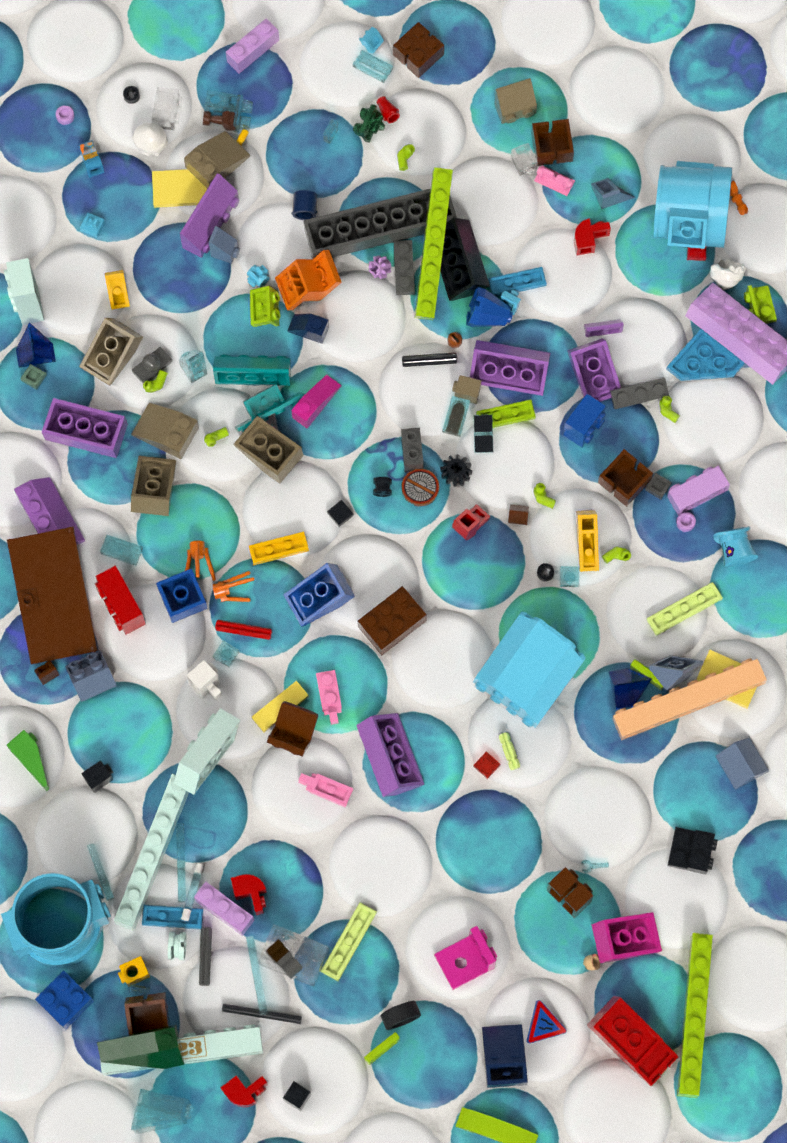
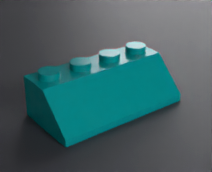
[213,354,291,386]

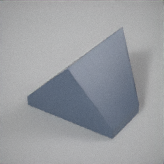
[591,178,635,209]

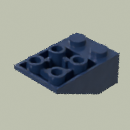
[482,1024,528,1088]

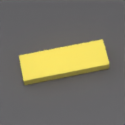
[251,681,309,733]

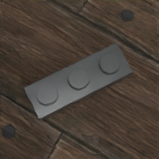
[394,240,415,295]
[610,377,669,409]

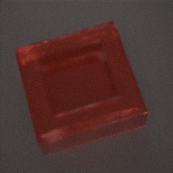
[473,751,501,780]

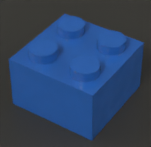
[563,394,606,447]
[156,568,208,623]
[35,970,94,1030]

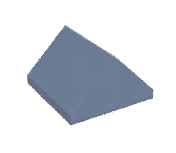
[649,655,703,691]
[715,738,769,790]

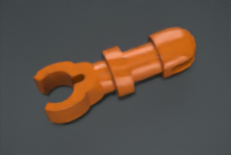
[730,181,748,215]

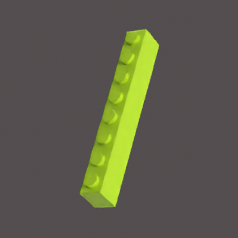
[414,167,453,321]
[677,933,713,1098]

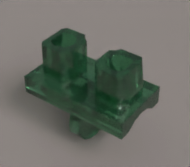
[353,104,386,143]

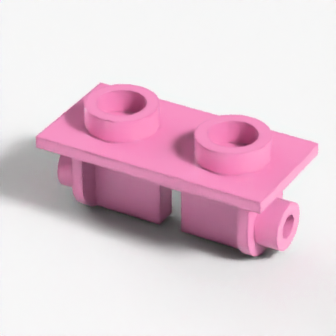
[534,165,575,196]

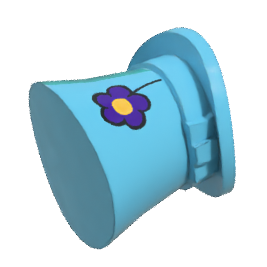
[713,526,758,568]

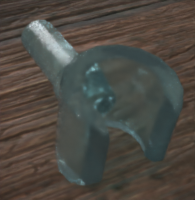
[581,860,609,873]

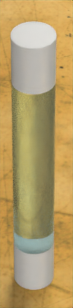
[181,863,204,921]

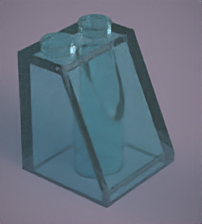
[131,1089,194,1134]

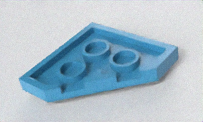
[666,329,746,381]

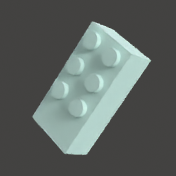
[4,258,44,325]
[174,708,240,795]

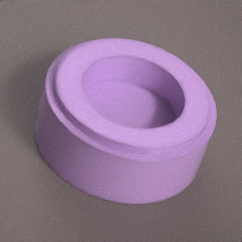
[56,106,75,125]
[676,512,696,532]

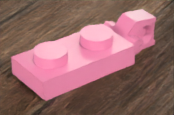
[316,670,342,725]
[298,773,353,808]

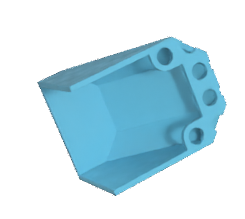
[473,611,586,728]

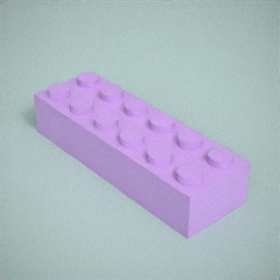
[685,283,787,385]

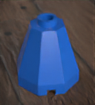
[466,287,513,327]

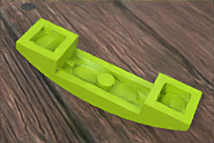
[455,1107,538,1143]

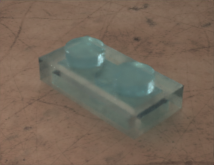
[100,535,143,566]

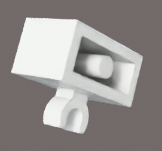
[186,660,222,700]

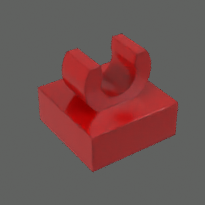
[687,244,706,261]

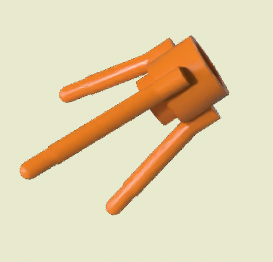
[185,541,216,581]
[213,571,254,602]

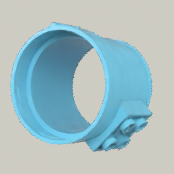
[654,161,732,249]
[1,873,111,968]

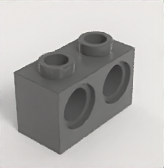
[401,428,423,472]

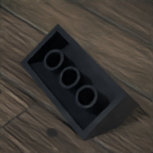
[440,217,490,301]

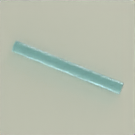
[176,823,186,902]
[246,936,268,1015]

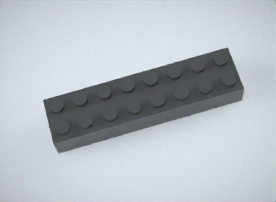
[303,189,457,259]

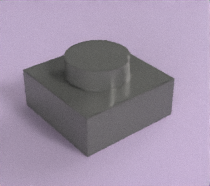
[645,473,672,500]

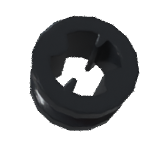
[123,86,140,104]
[537,563,554,582]

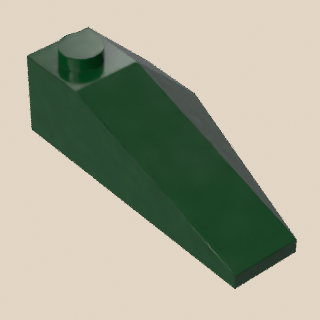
[97,1025,185,1069]

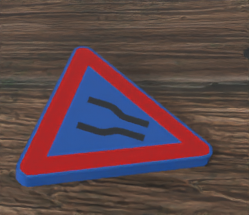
[527,1000,567,1043]

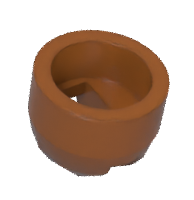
[447,332,462,348]

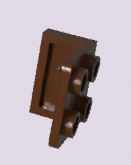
[267,701,318,757]

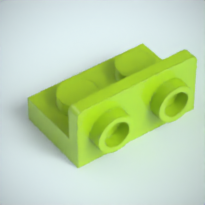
[744,285,777,324]
[250,286,281,327]

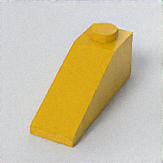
[576,510,599,572]

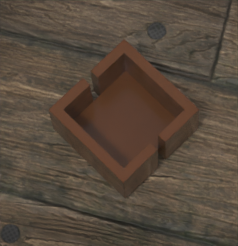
[393,22,444,78]
[531,119,574,166]
[598,449,653,507]
[547,867,594,919]
[124,992,170,1035]

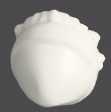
[132,123,168,156]
[710,258,746,290]

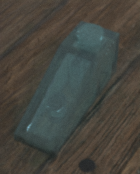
[179,350,207,384]

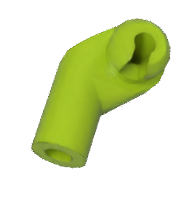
[397,144,415,171]
[143,370,168,393]
[659,396,680,423]
[204,427,229,447]
[533,483,556,509]
[602,547,631,564]

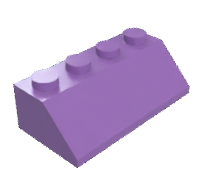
[180,173,239,258]
[470,340,551,396]
[14,477,85,545]
[356,713,424,797]

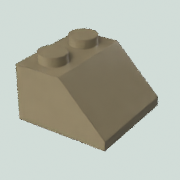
[495,78,537,124]

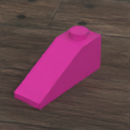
[291,375,342,428]

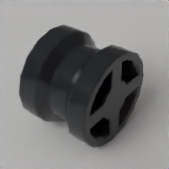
[373,477,392,497]

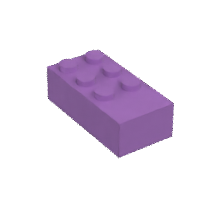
[42,398,128,458]

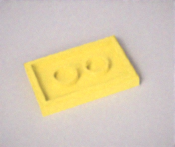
[152,169,207,208]
[696,650,757,709]

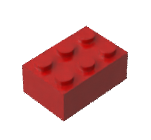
[94,565,146,635]

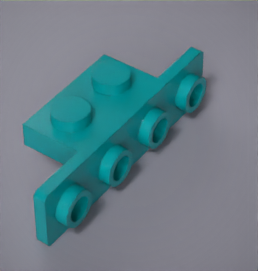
[235,384,304,432]

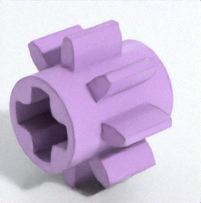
[369,255,391,279]

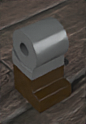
[265,939,303,979]

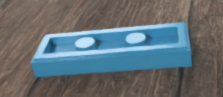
[488,267,547,297]
[142,905,203,930]

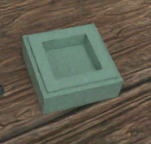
[20,364,47,390]

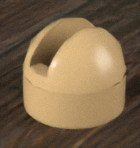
[583,954,600,971]

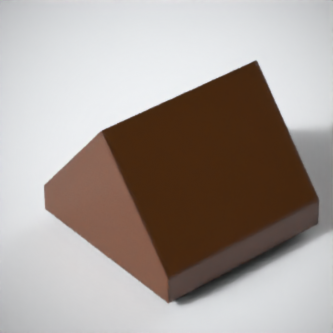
[508,504,529,525]
[34,661,59,685]

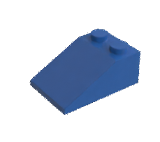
[284,563,355,627]

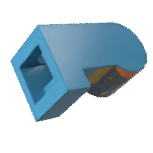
[78,140,104,178]

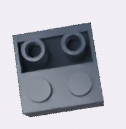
[65,651,117,702]

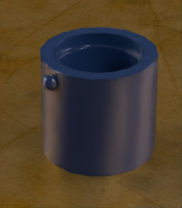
[291,190,318,220]

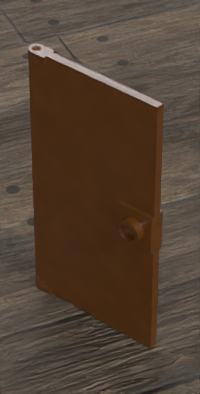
[7,527,98,665]

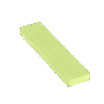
[646,582,723,636]
[321,902,377,981]

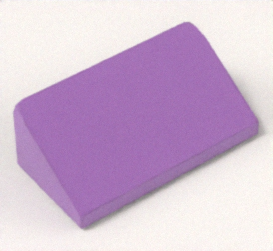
[584,319,624,337]

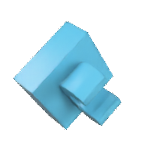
[359,27,384,54]
[80,213,105,238]
[500,290,521,315]

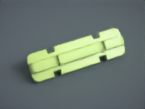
[499,732,520,770]

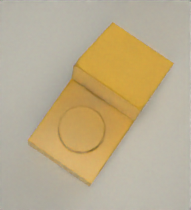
[105,270,130,310]

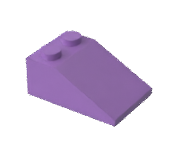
[567,339,621,402]

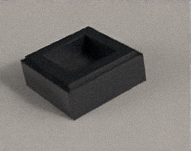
[327,500,354,527]

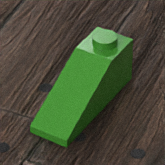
[6,730,49,791]

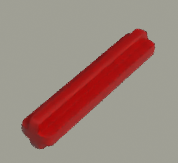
[215,620,272,640]

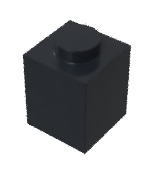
[81,760,114,793]
[283,1081,312,1112]

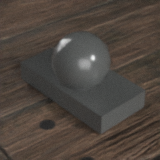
[132,347,173,383]

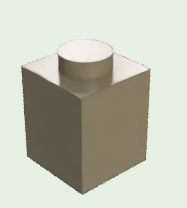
[452,375,482,404]

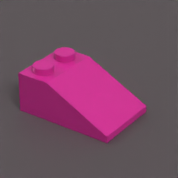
[591,912,662,964]

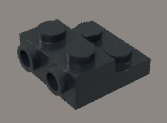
[667,827,718,875]

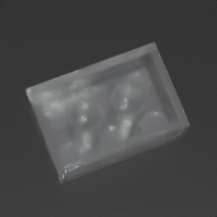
[258,924,329,987]

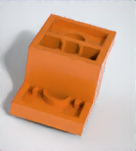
[275,250,342,310]

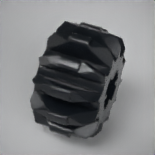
[440,454,472,487]

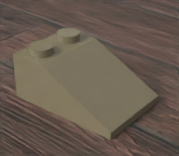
[184,131,250,189]
[79,318,143,386]
[131,403,199,459]
[233,416,303,484]
[131,456,176,516]

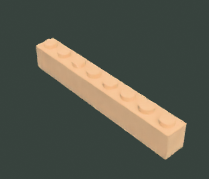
[613,658,767,741]

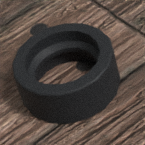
[380,1000,421,1030]

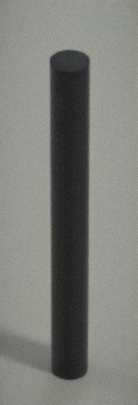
[222,1004,302,1024]

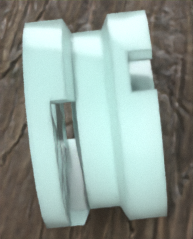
[168,932,187,961]

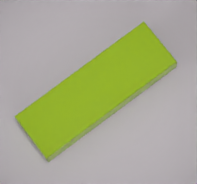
[476,400,536,428]

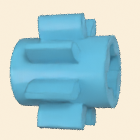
[247,265,269,288]

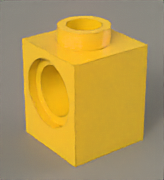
[118,956,150,987]

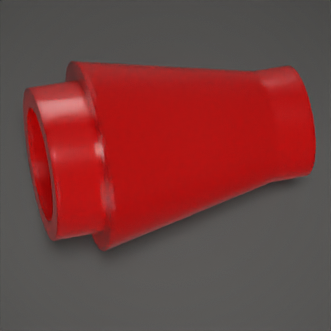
[376,96,400,123]

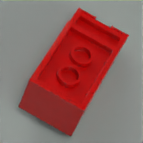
[587,996,678,1086]

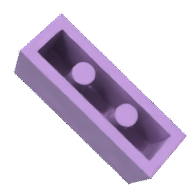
[226,19,279,74]
[667,465,730,516]
[194,882,255,936]

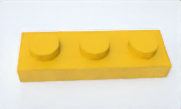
[249,532,309,566]

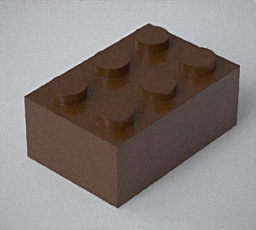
[357,586,427,656]

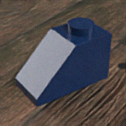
[288,313,329,344]

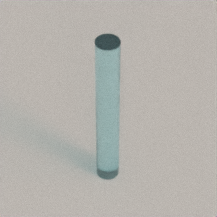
[87,843,114,901]

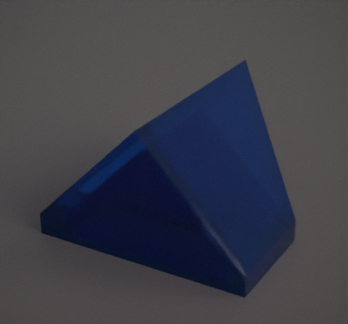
[16,322,56,368]
[609,668,652,709]

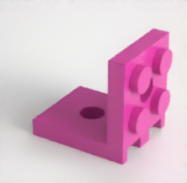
[434,926,497,990]

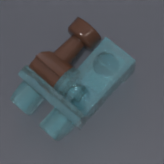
[203,90,253,133]

